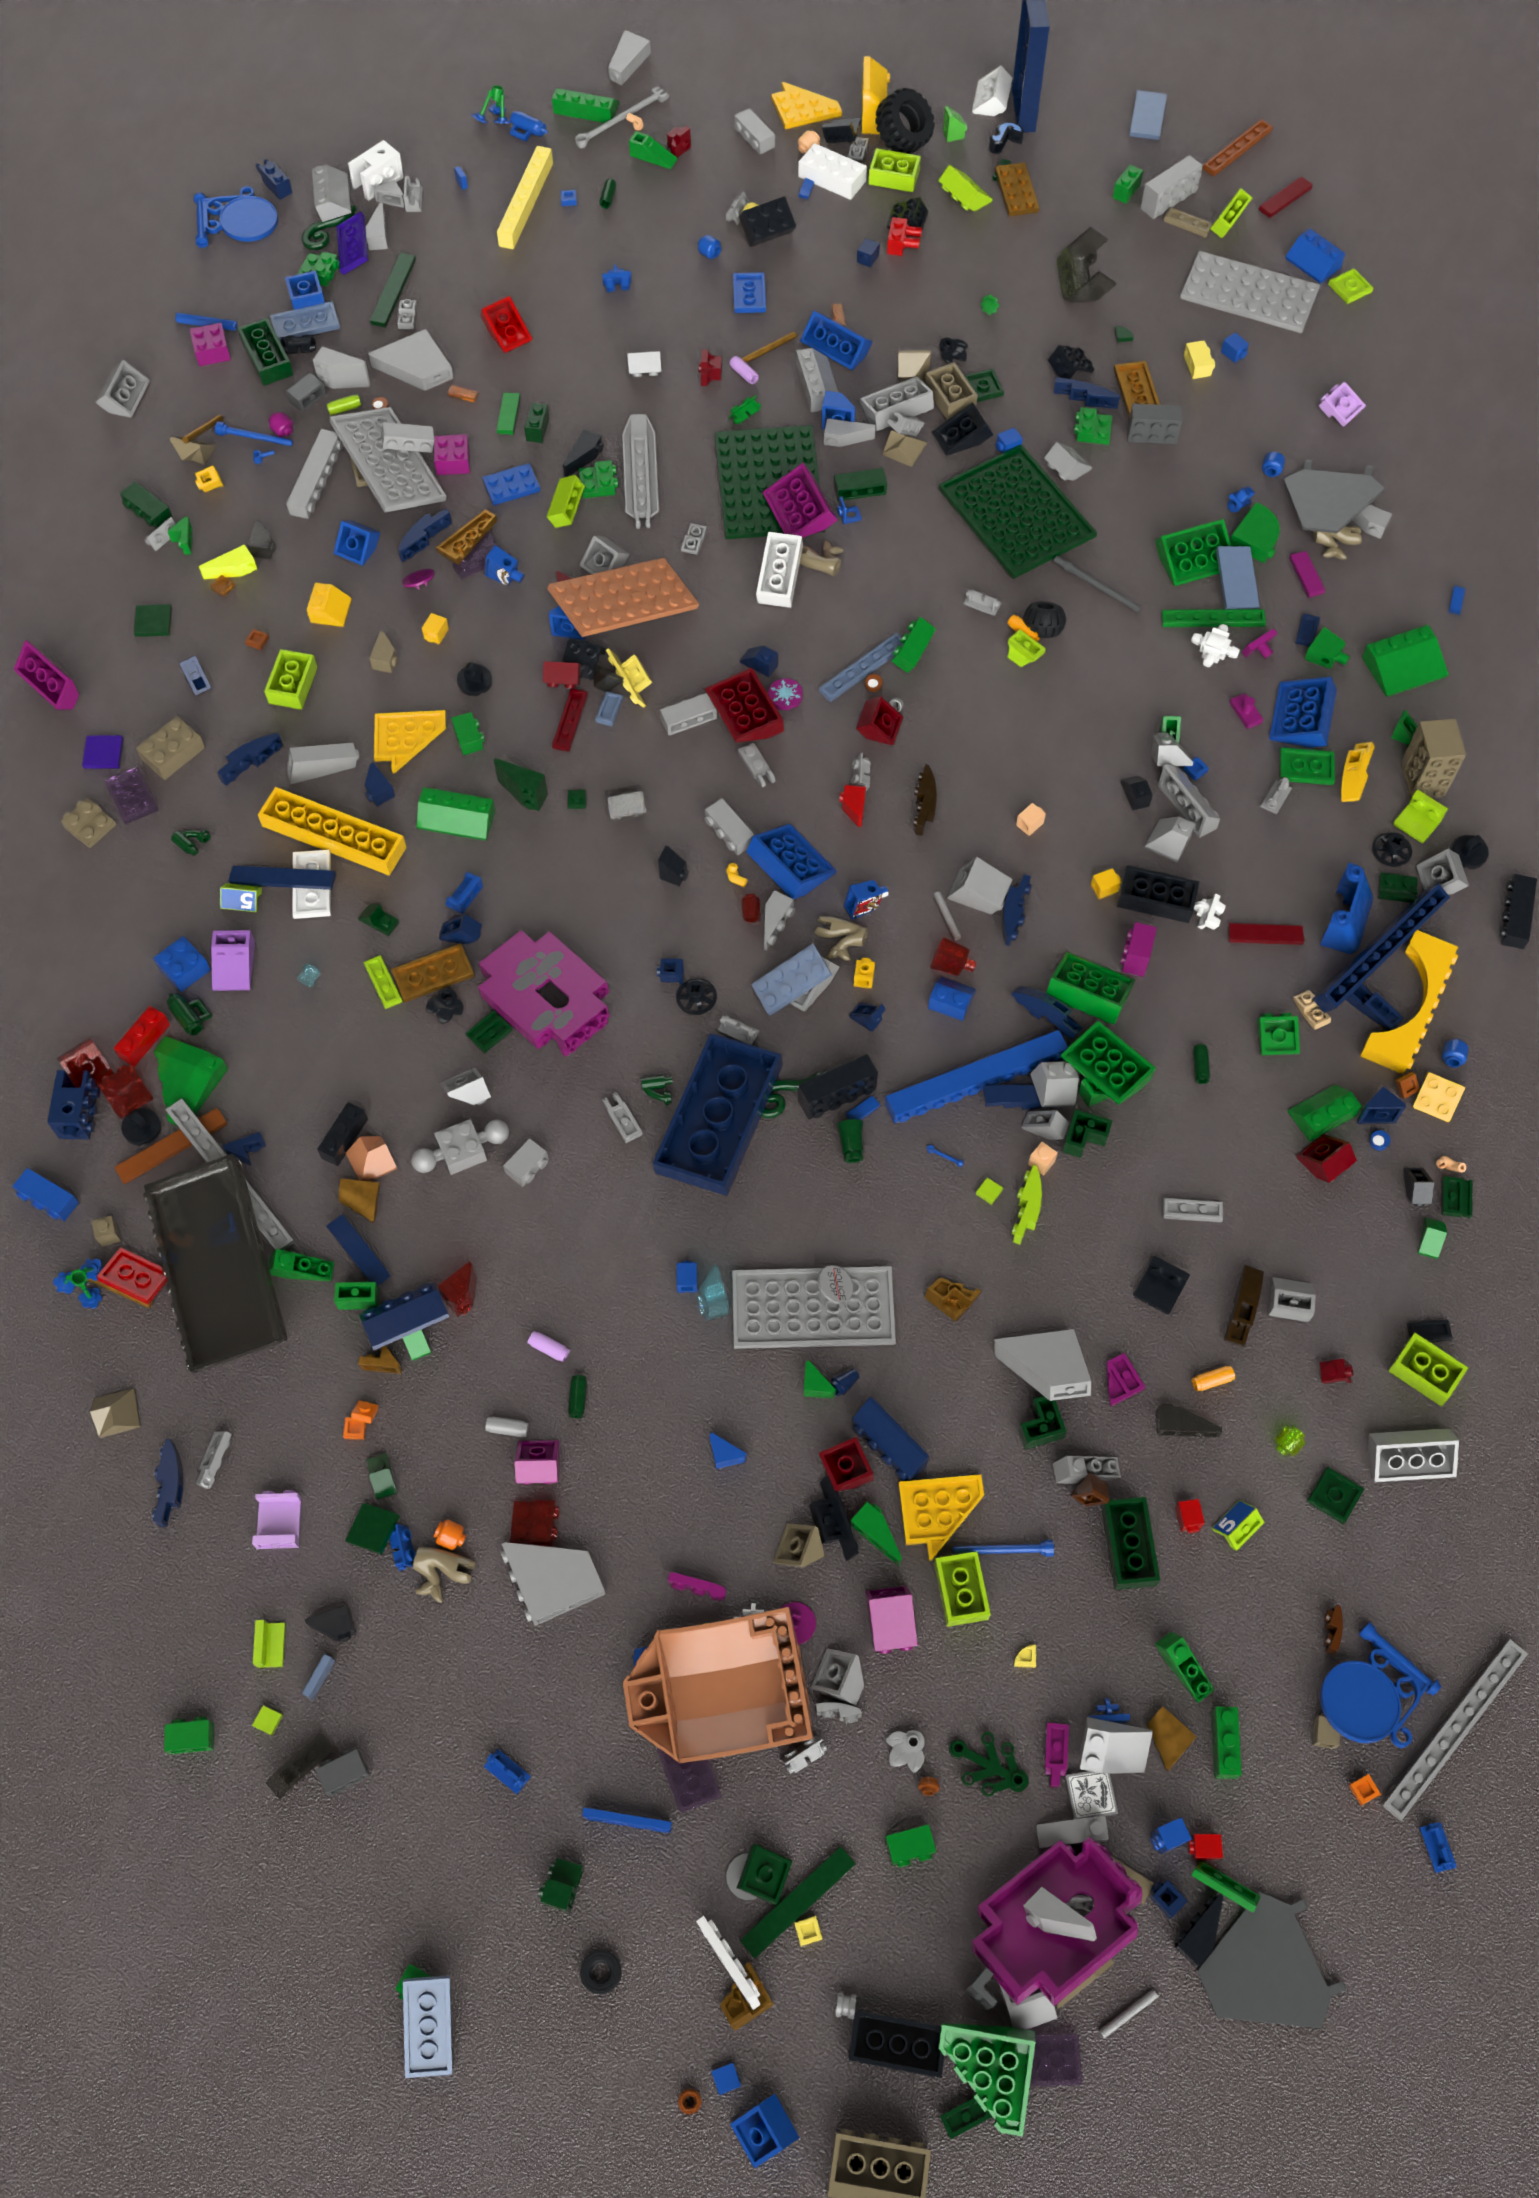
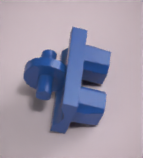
[602,264,631,292]
[1228,486,1255,513]
[1087,1698,1130,1725]

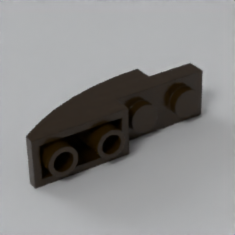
[913,764,937,835]
[1224,1265,1264,1347]

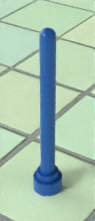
[215,421,293,446]
[952,1539,1054,1557]

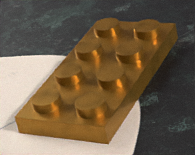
[995,162,1039,217]
[1114,361,1160,417]
[391,943,475,1003]

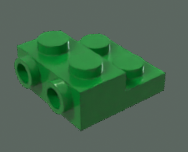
[297,251,340,287]
[1074,407,1112,445]
[579,460,618,498]
[1257,1013,1300,1056]

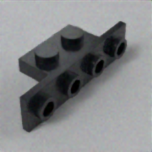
[809,1476,859,1561]

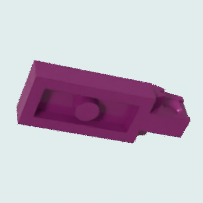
[1044,1723,1069,1788]

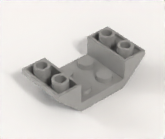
[998,1983,1057,2029]

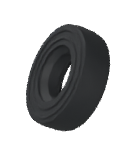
[580,1950,621,1995]

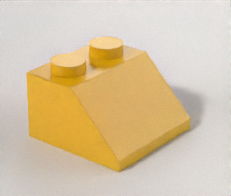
[307,582,352,627]

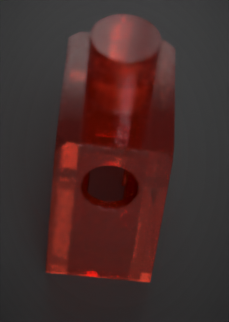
[930,937,977,976]

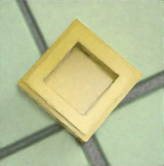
[794,1916,822,1946]

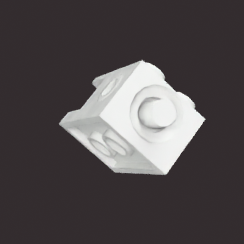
[348,140,404,201]

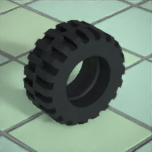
[875,88,935,154]

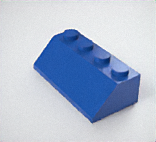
[800,311,873,370]

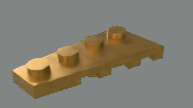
[436,509,498,565]

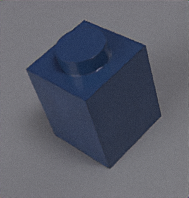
[857,238,880,268]

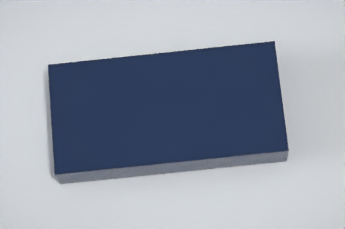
[1295,613,1320,647]

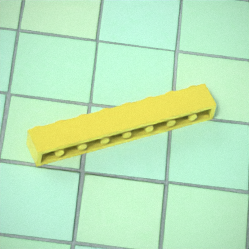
[497,146,553,249]

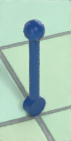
[927,1145,964,1167]

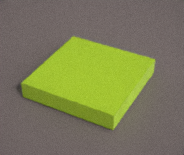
[1328,268,1374,304]

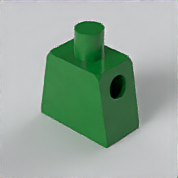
[1304,627,1350,669]

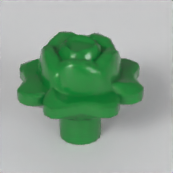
[981,294,1000,315]

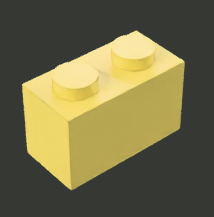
[1184,340,1215,379]

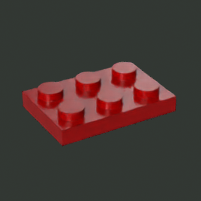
[97,1247,172,1305]

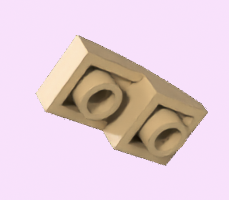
[1293,990,1331,1030]

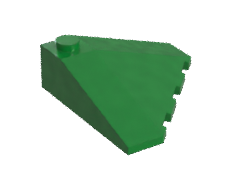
[154,1036,228,1127]
[939,2023,1036,2137]

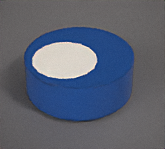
[1369,1130,1391,1151]

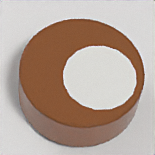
[372,397,389,410]
[865,674,883,692]

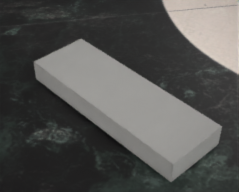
[1163,1198,1223,1222]

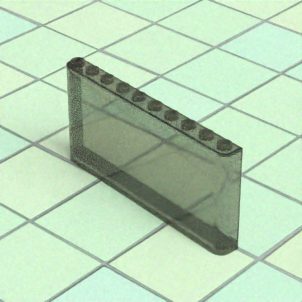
[143,1153,287,1373]

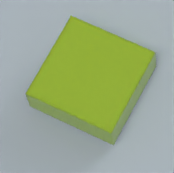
[976,1178,1003,1205]
[252,1705,283,1736]

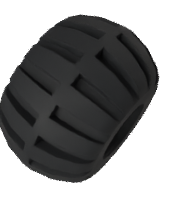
[1023,602,1066,638]

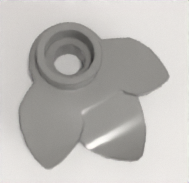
[886,1730,925,1773]

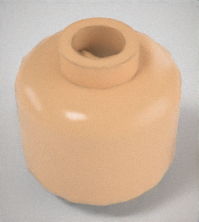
[798,131,820,154]

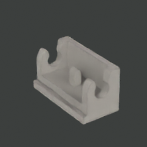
[403,176,423,212]
[887,413,925,437]

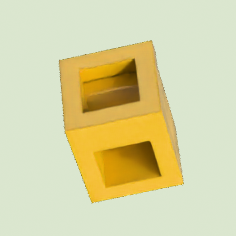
[195,466,224,493]
[854,958,875,989]

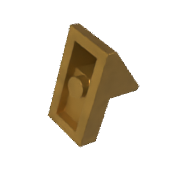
[358,1346,402,1374]

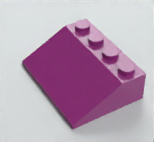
[762,463,838,538]

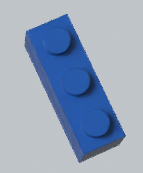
[12,1168,79,1222]

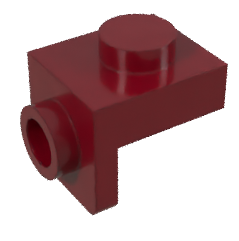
[1320,1358,1354,1384]

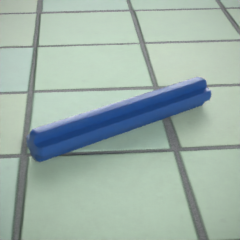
[175,313,238,331]

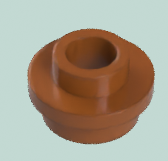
[918,1777,940,1796]
[678,2089,701,2114]

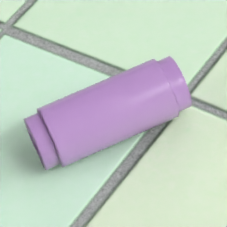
[730,356,759,384]
[528,1331,570,1362]

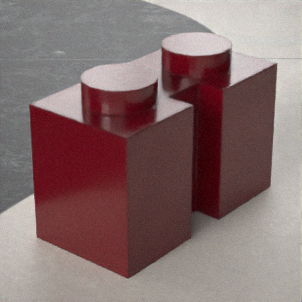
[543,661,581,689]

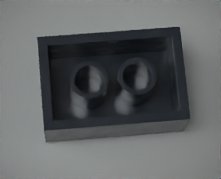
[739,196,797,247]

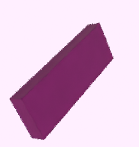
[1289,551,1325,598]

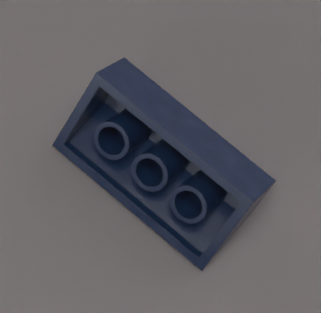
[359,1282,449,1350]
[852,1397,929,1481]

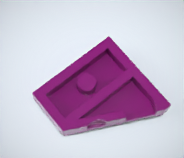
[1106,1353,1146,1407]

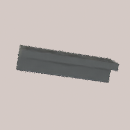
[964,1967,997,2011]

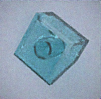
[697,1265,729,1321]

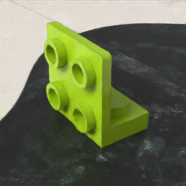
[1393,789,1448,843]

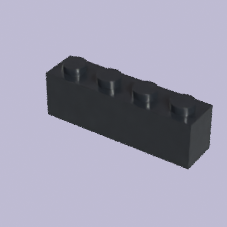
[1500,874,1537,949]

